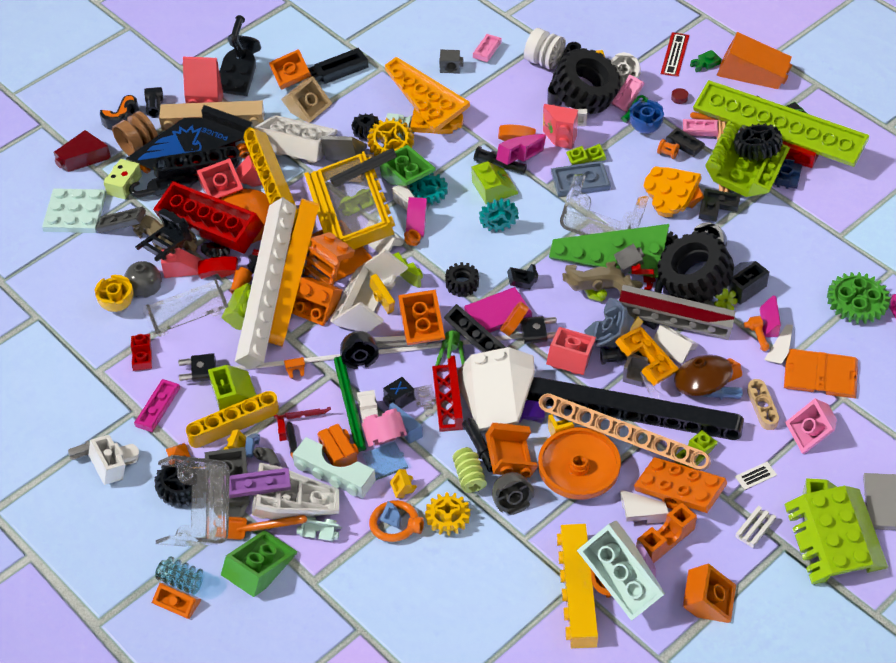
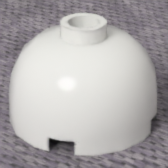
[610,52,641,87]

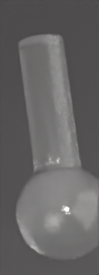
[640,372,663,400]

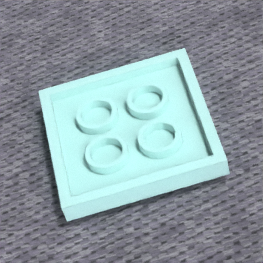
[42,188,107,233]

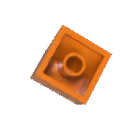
[683,563,736,623]

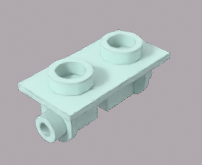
[296,516,342,542]

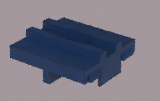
[773,159,802,189]

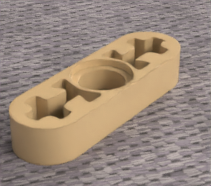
[747,379,779,430]

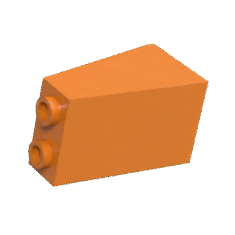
[717,32,792,89]

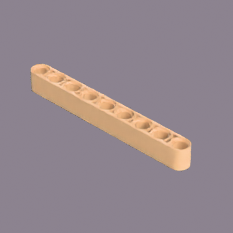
[539,394,711,471]

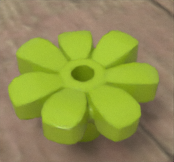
[714,288,738,310]

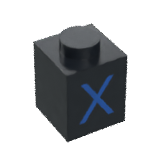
[383,377,415,409]

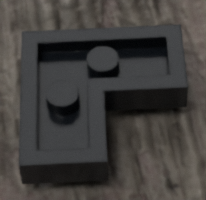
[698,189,741,222]

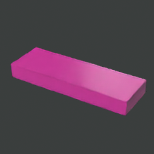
[134,379,180,433]

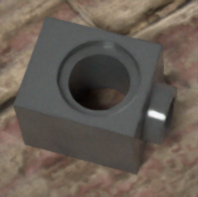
[439,49,464,74]

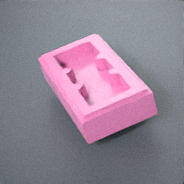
[473,34,502,62]
[612,74,645,112]
[682,119,718,137]

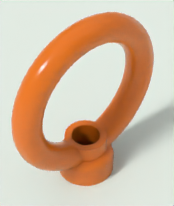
[369,500,424,542]

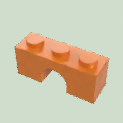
[636,502,697,563]

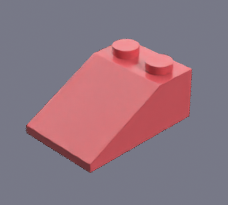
[183,56,223,103]

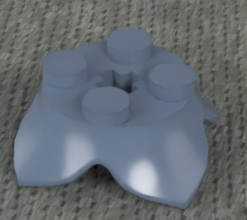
[584,297,634,349]

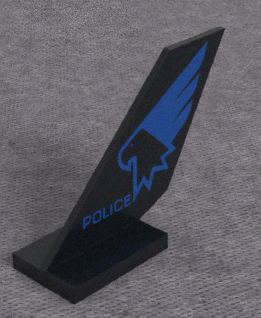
[126,105,253,170]

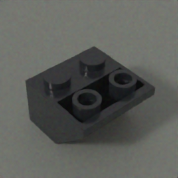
[726,261,770,305]

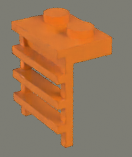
[303,232,355,286]

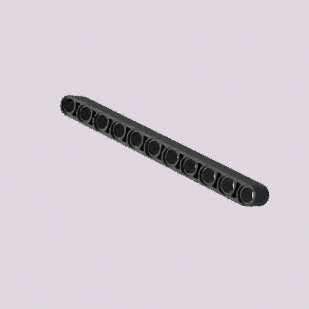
[527,377,744,440]

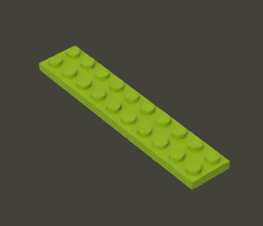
[693,80,869,167]

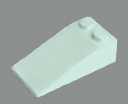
[577,520,665,621]

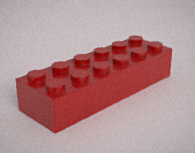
[153,181,264,254]

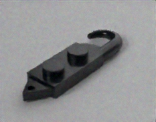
[129,175,199,198]

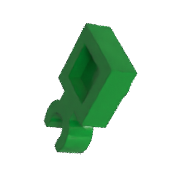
[690,49,722,72]

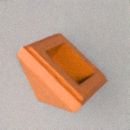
[166,442,191,461]

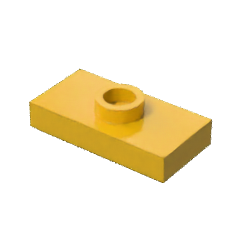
[369,274,395,314]

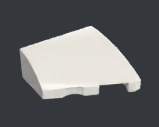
[620,490,669,524]

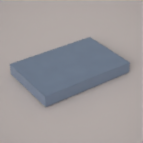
[551,161,611,197]

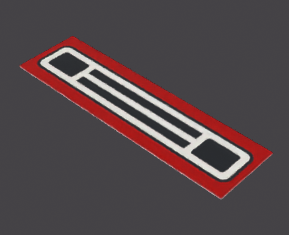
[660,32,689,77]

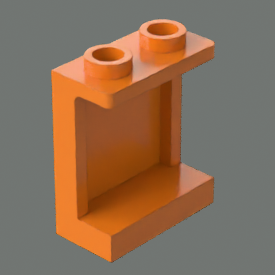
[485,423,538,478]

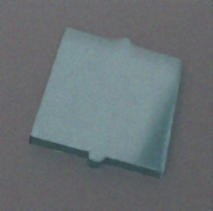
[363,441,408,480]

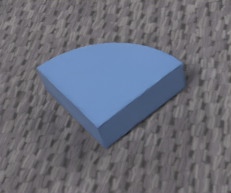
[245,433,260,458]
[380,501,401,529]

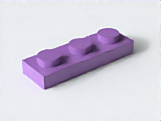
[226,468,291,498]

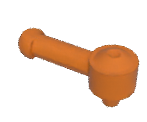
[744,316,769,351]

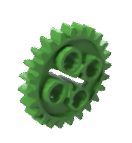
[827,272,891,324]

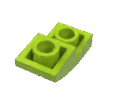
[566,144,607,165]
[392,252,423,288]
[675,431,718,469]

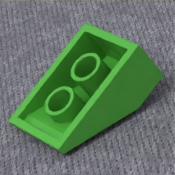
[379,145,436,186]
[221,530,297,597]

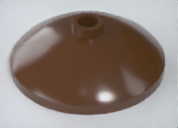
[674,354,733,396]

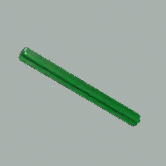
[334,356,366,452]

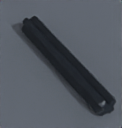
[330,148,397,187]

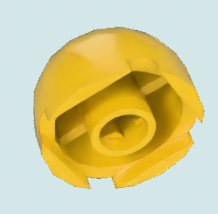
[94,275,134,312]

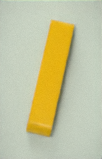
[185,391,279,448]

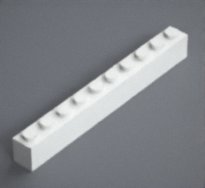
[235,197,297,370]

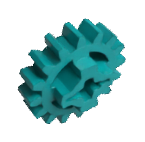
[409,173,448,205]
[479,198,519,232]

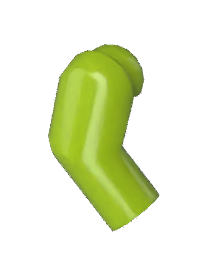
[584,289,607,302]

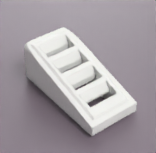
[392,185,414,211]

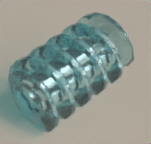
[155,556,204,595]

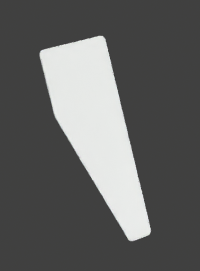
[764,324,793,364]

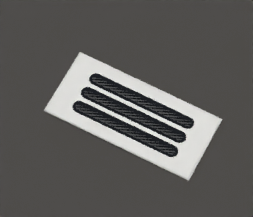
[734,462,777,490]

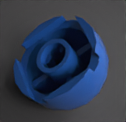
[629,100,664,134]

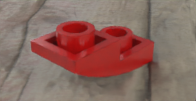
[198,256,238,279]
[131,334,152,371]

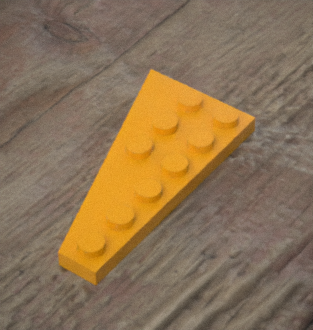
[385,57,470,134]

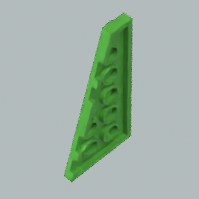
[549,224,670,279]

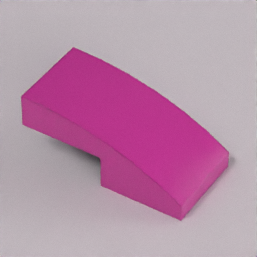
[406,197,427,237]

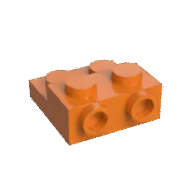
[269,49,311,90]

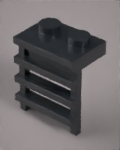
[135,208,193,262]

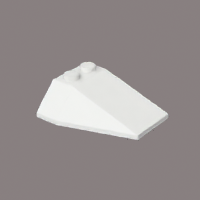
[458,347,535,431]
[252,463,339,519]

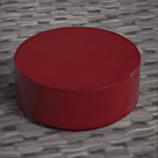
[671,88,689,104]

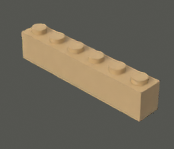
[159,100,265,131]

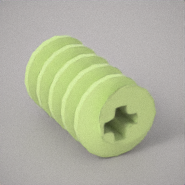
[452,447,487,493]

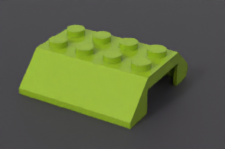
[705,120,790,197]
[784,485,888,585]

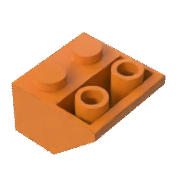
[292,277,343,326]

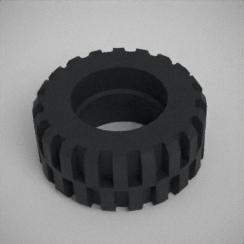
[552,48,621,115]
[657,232,734,303]

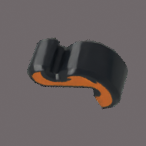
[99,95,139,130]

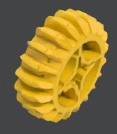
[367,117,414,156]

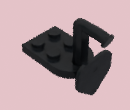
[219,15,262,96]

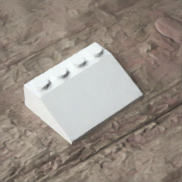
[254,115,338,163]

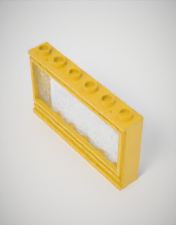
[304,151,395,249]

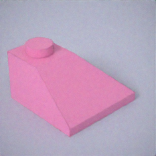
[785,398,837,454]

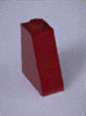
[53,130,111,172]

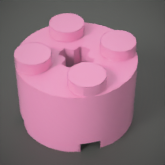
[362,408,407,447]

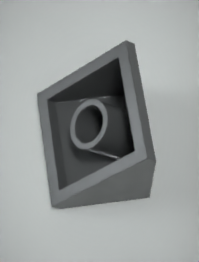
[320,136,367,161]

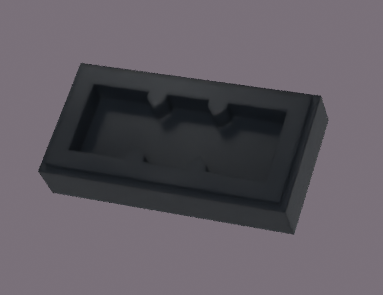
[666,128,705,157]

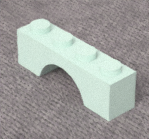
[292,437,376,499]

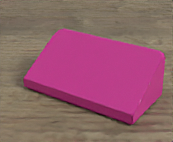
[759,296,781,337]

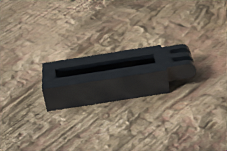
[308,47,369,84]

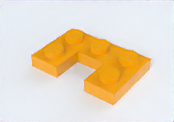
[615,326,679,386]

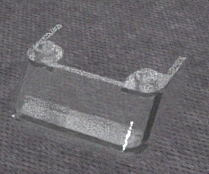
[560,174,649,235]
[141,278,228,337]
[155,455,230,547]

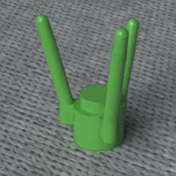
[435,330,465,366]

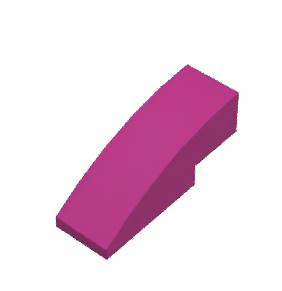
[496,134,546,165]

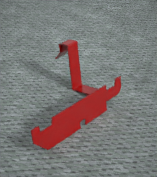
[631,264,656,290]
[274,407,331,441]

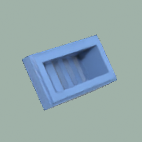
[389,403,423,443]

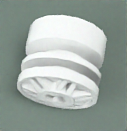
[524,27,566,70]

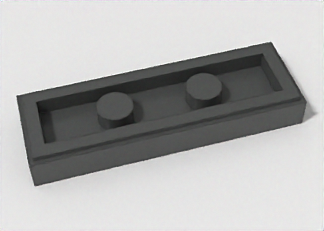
[96,206,146,233]

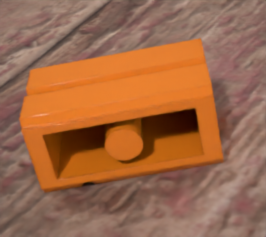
[317,423,359,467]

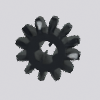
[351,113,379,141]

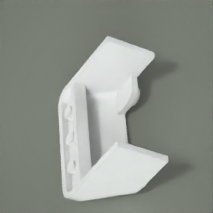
[330,249,408,332]

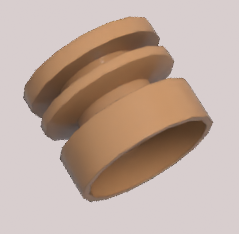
[112,111,158,156]

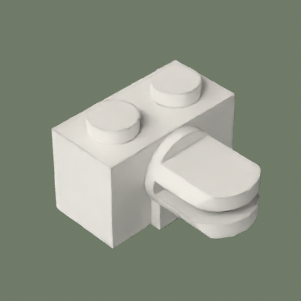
[88,435,139,485]

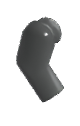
[253,447,281,467]

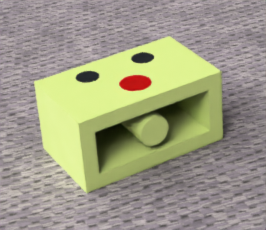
[104,159,142,200]

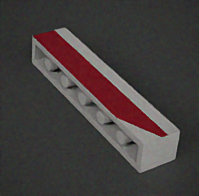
[619,285,736,340]

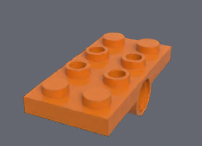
[634,457,727,513]

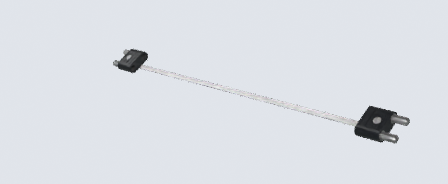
[178,316,557,382]

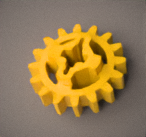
[425,492,470,536]

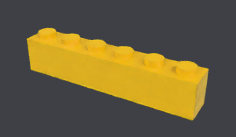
[556,524,598,649]

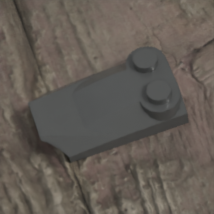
[204,447,250,518]

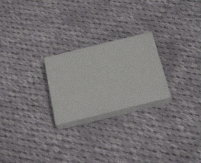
[863,473,896,531]

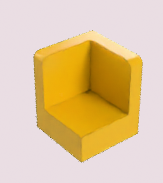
[548,414,574,436]

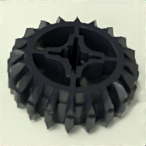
[734,123,783,162]
[154,455,207,508]

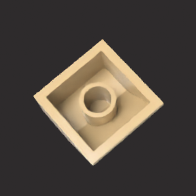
[281,76,333,123]

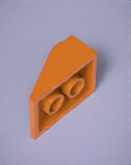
[398,289,445,345]

